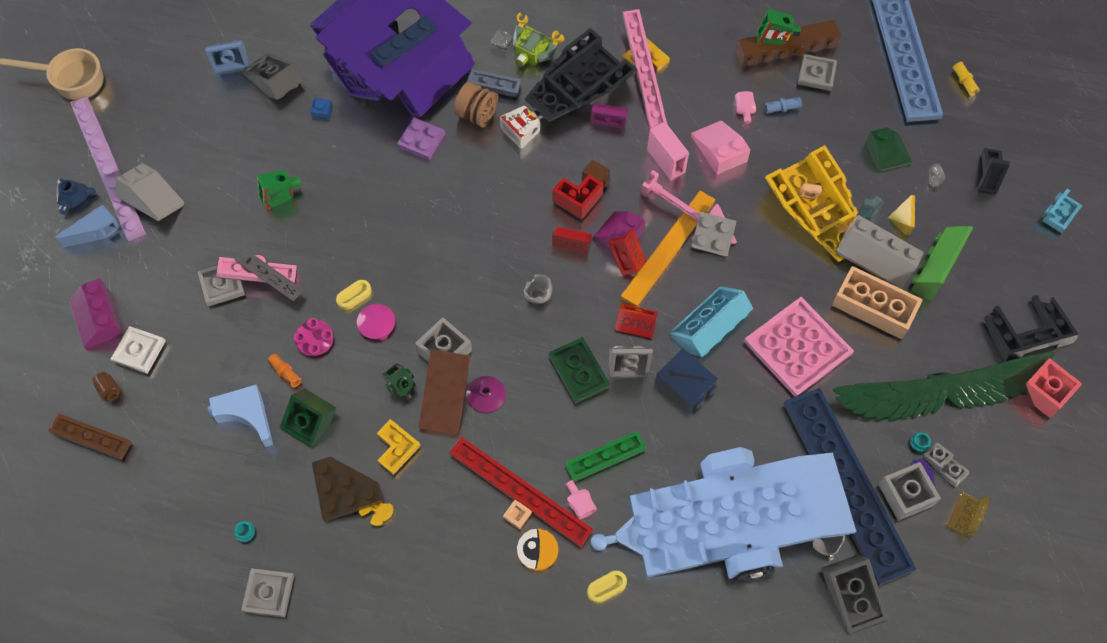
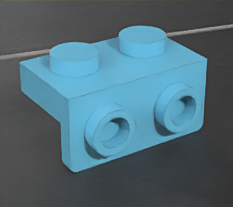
[1043,188,1083,233]

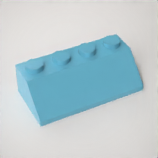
[669,286,753,357]

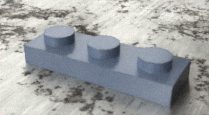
[467,69,522,97]

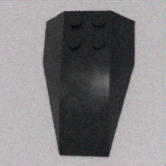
[525,28,638,122]

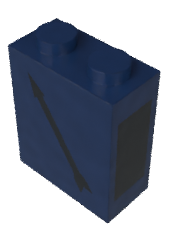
[655,348,718,412]

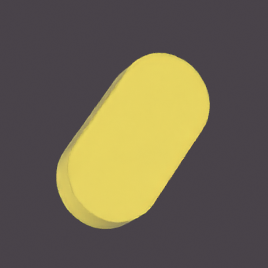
[336,280,372,310]
[587,571,627,603]

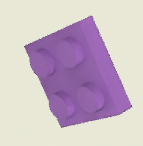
[397,118,445,160]

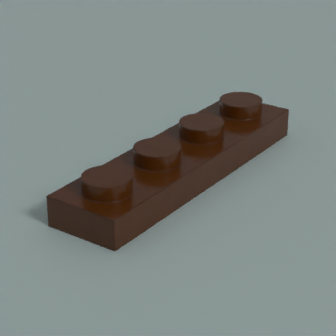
[48,413,132,460]

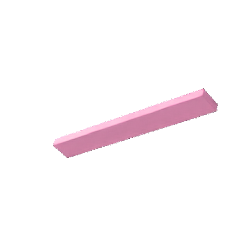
[622,9,667,130]

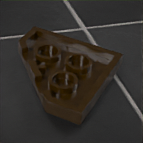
[312,456,383,522]

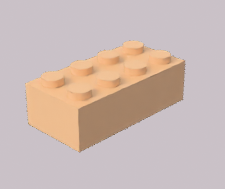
[832,266,923,339]

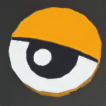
[517,529,559,571]

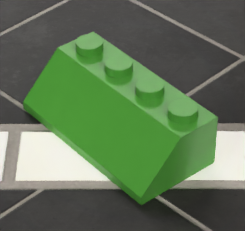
[911,226,973,301]

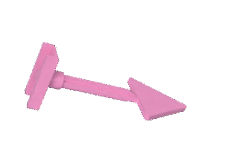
[640,170,737,244]

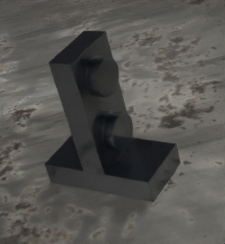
[979,148,1010,194]

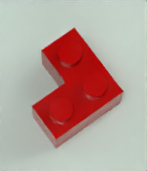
[552,174,604,220]

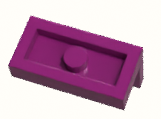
[591,103,629,128]

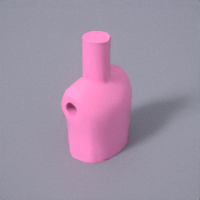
[735,91,756,124]
[566,480,597,520]

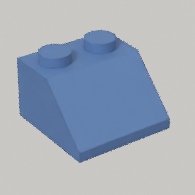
[205,40,249,73]

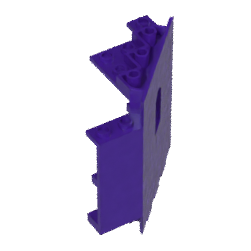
[310,0,475,117]

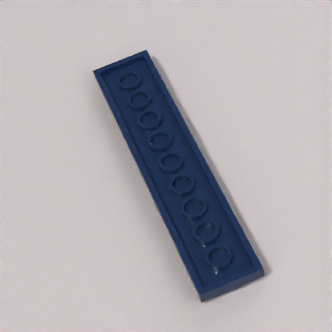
[784,388,917,586]

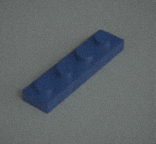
[371,15,437,69]

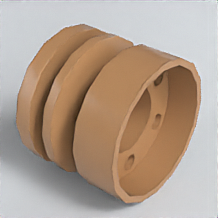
[454,81,498,127]

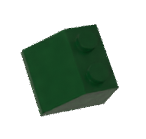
[279,388,337,448]

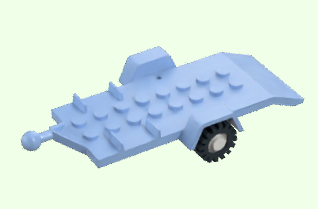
[591,447,856,581]

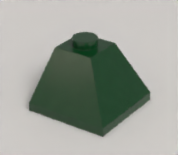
[865,127,912,172]

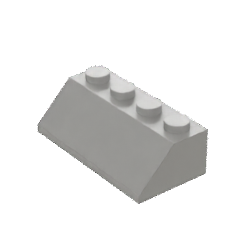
[836,215,924,289]

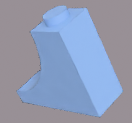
[208,385,273,447]

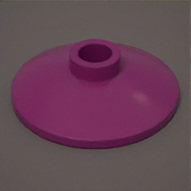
[467,376,506,413]

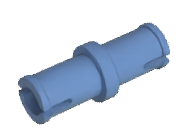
[765,97,802,114]

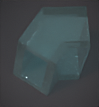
[859,195,884,220]

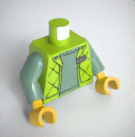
[513,13,564,67]

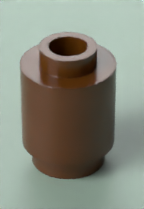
[93,372,120,401]

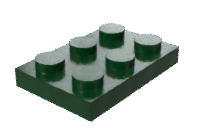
[548,337,610,404]

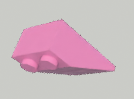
[691,121,750,175]

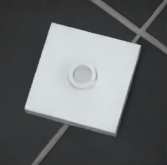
[111,326,166,374]

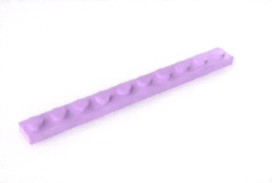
[70,96,146,241]

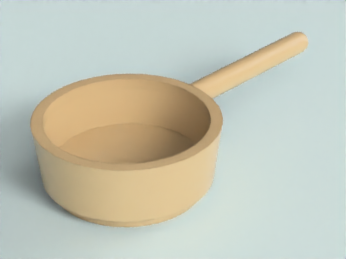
[0,48,104,100]

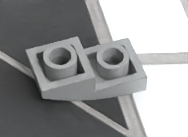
[924,442,969,487]

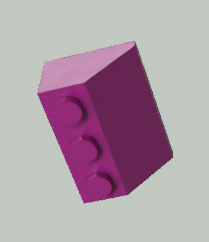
[69,278,123,349]

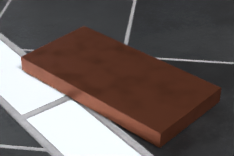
[418,349,471,435]

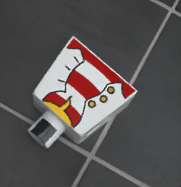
[500,106,543,149]

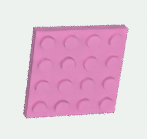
[744,297,854,397]

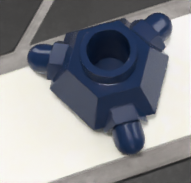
[56,179,96,215]

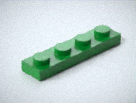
[565,431,647,482]

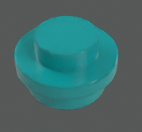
[910,432,931,452]
[233,521,255,542]

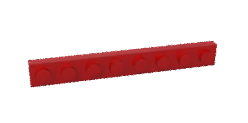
[449,437,593,547]

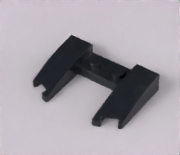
[984,295,1079,362]

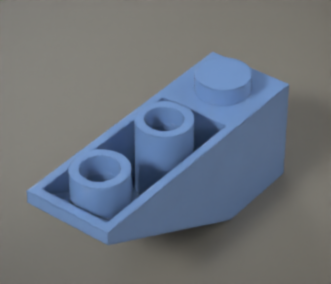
[55,204,121,248]

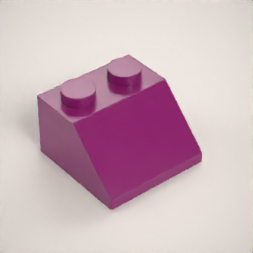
[593,211,645,251]

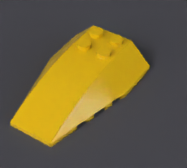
[765,145,858,262]

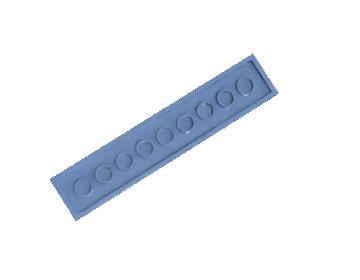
[873,0,943,122]

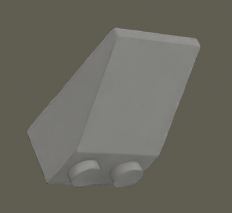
[115,163,184,221]
[609,346,653,377]

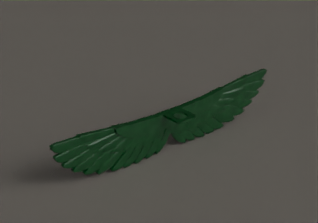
[833,351,1055,420]

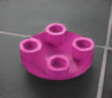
[357,304,395,340]
[294,318,334,356]

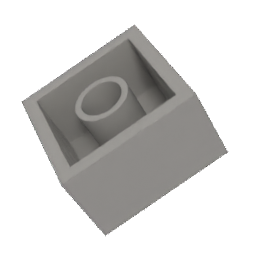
[415,317,472,363]
[878,462,941,521]

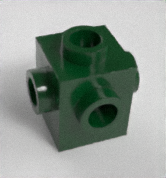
[381,363,416,397]

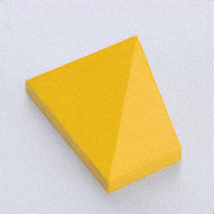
[888,195,915,236]

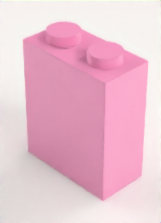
[647,122,689,181]

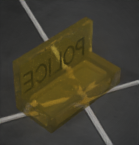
[946,492,991,539]

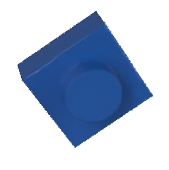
[310,98,332,118]

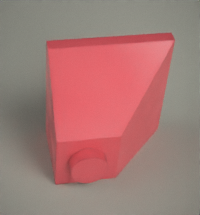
[1026,358,1082,419]

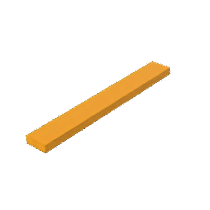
[621,191,715,307]

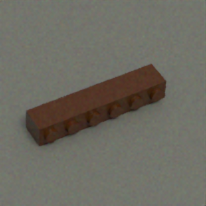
[736,20,841,66]

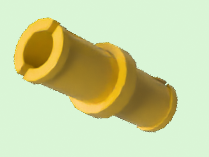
[953,62,980,96]

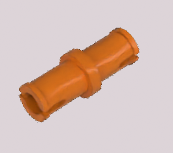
[267,353,302,388]

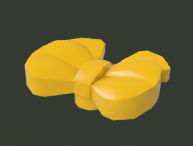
[359,503,394,526]

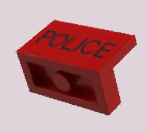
[552,226,592,253]
[608,229,647,275]
[615,303,658,339]

